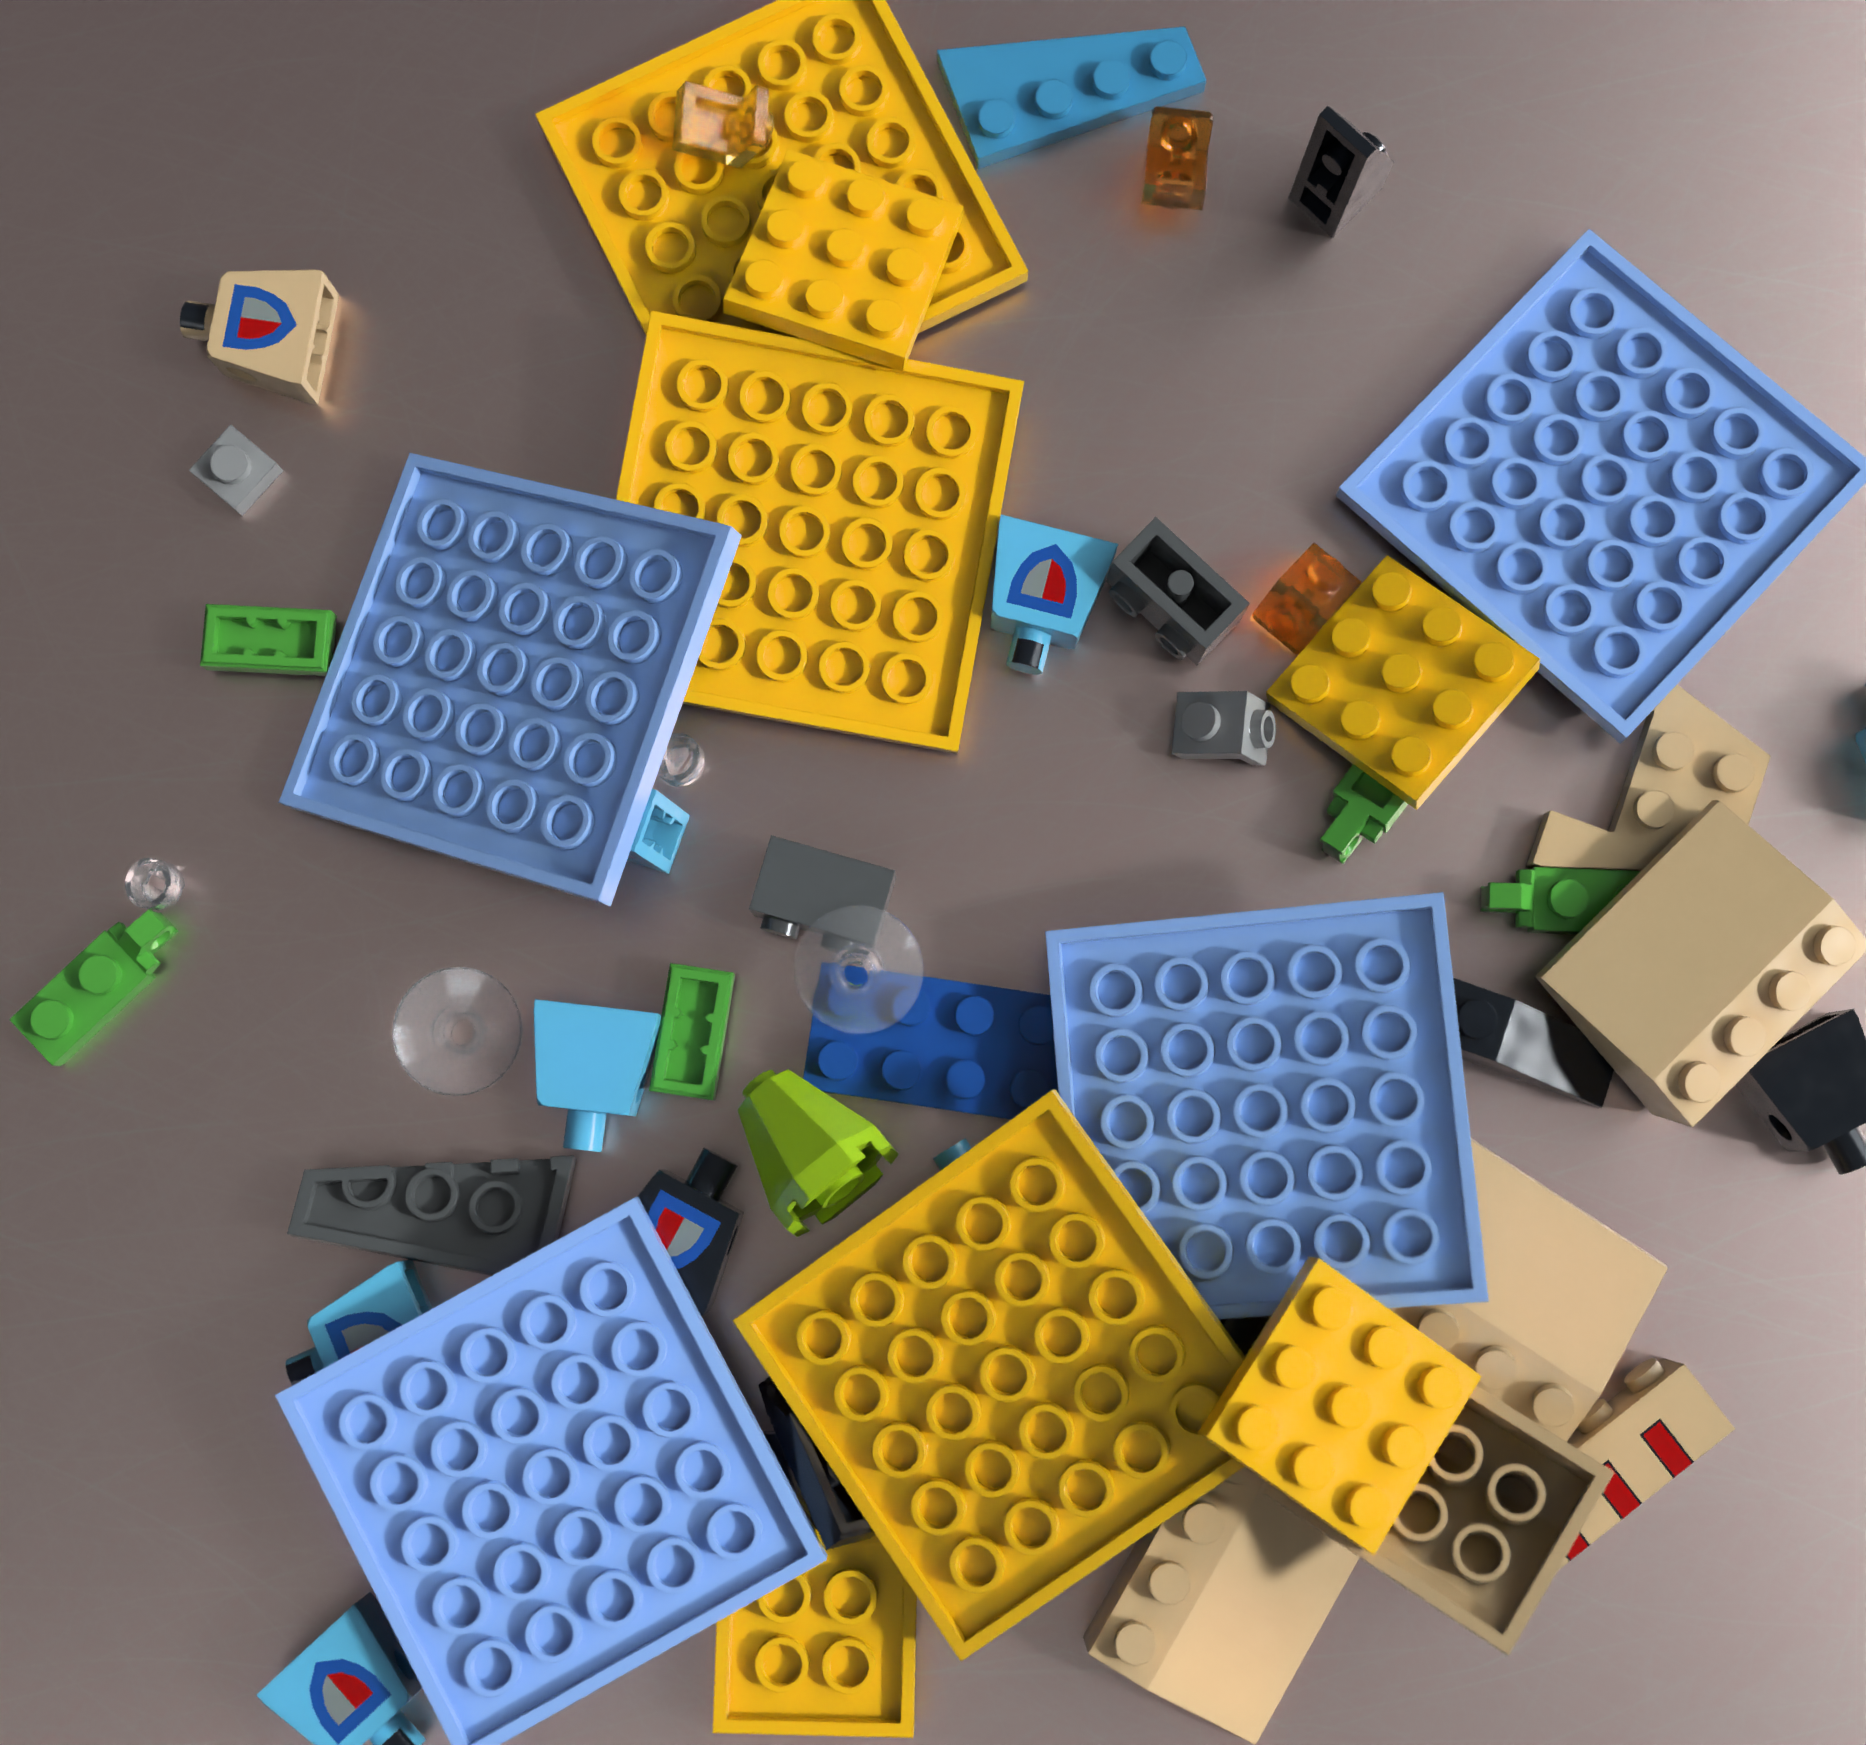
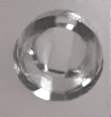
[657,733,706,787]
[125,857,185,910]

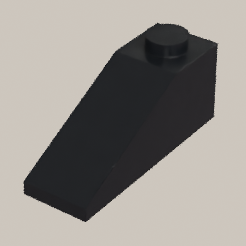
[1288,106,1394,238]
[1453,978,1614,1108]

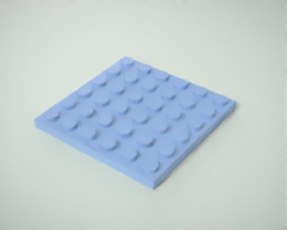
[1336,229,1866,744]
[278,453,742,906]
[1045,892,1489,1319]
[275,1197,828,1745]

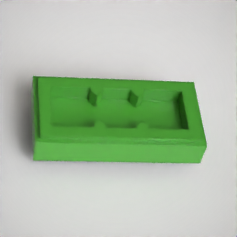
[200,604,337,676]
[649,963,735,1101]

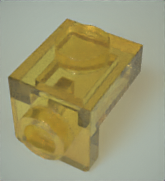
[672,81,774,169]

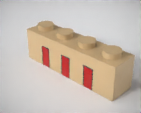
[1558,1358,1735,1570]

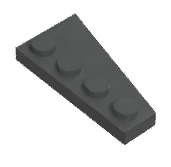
[287,1155,577,1276]

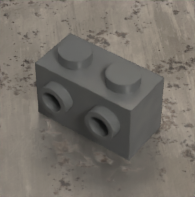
[1106,517,1250,665]

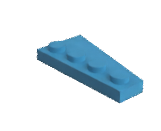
[937,27,1207,169]

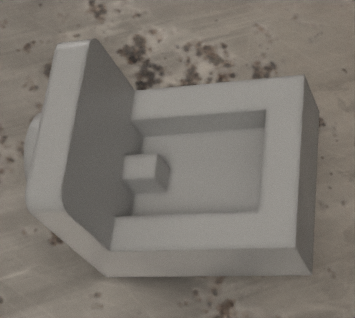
[1172,691,1276,765]

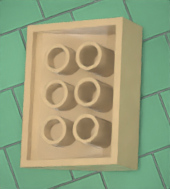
[1535,800,1866,1127]
[1388,1138,1668,1442]
[1263,1386,1615,1656]
[1083,1467,1359,1745]

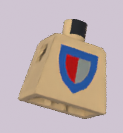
[180,269,339,405]

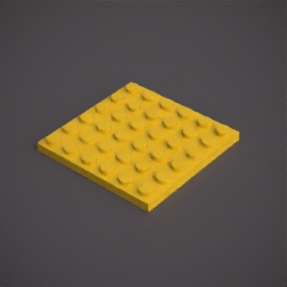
[535,0,1029,339]
[616,310,1024,754]
[733,1090,1245,1661]

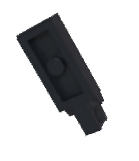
[758,1376,876,1550]

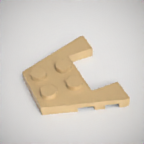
[1526,685,1771,871]

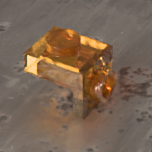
[1141,106,1213,210]
[1252,542,1362,654]

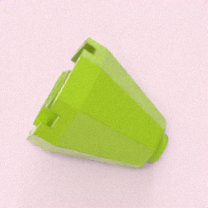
[737,1069,899,1237]

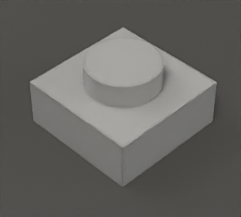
[189,424,284,516]

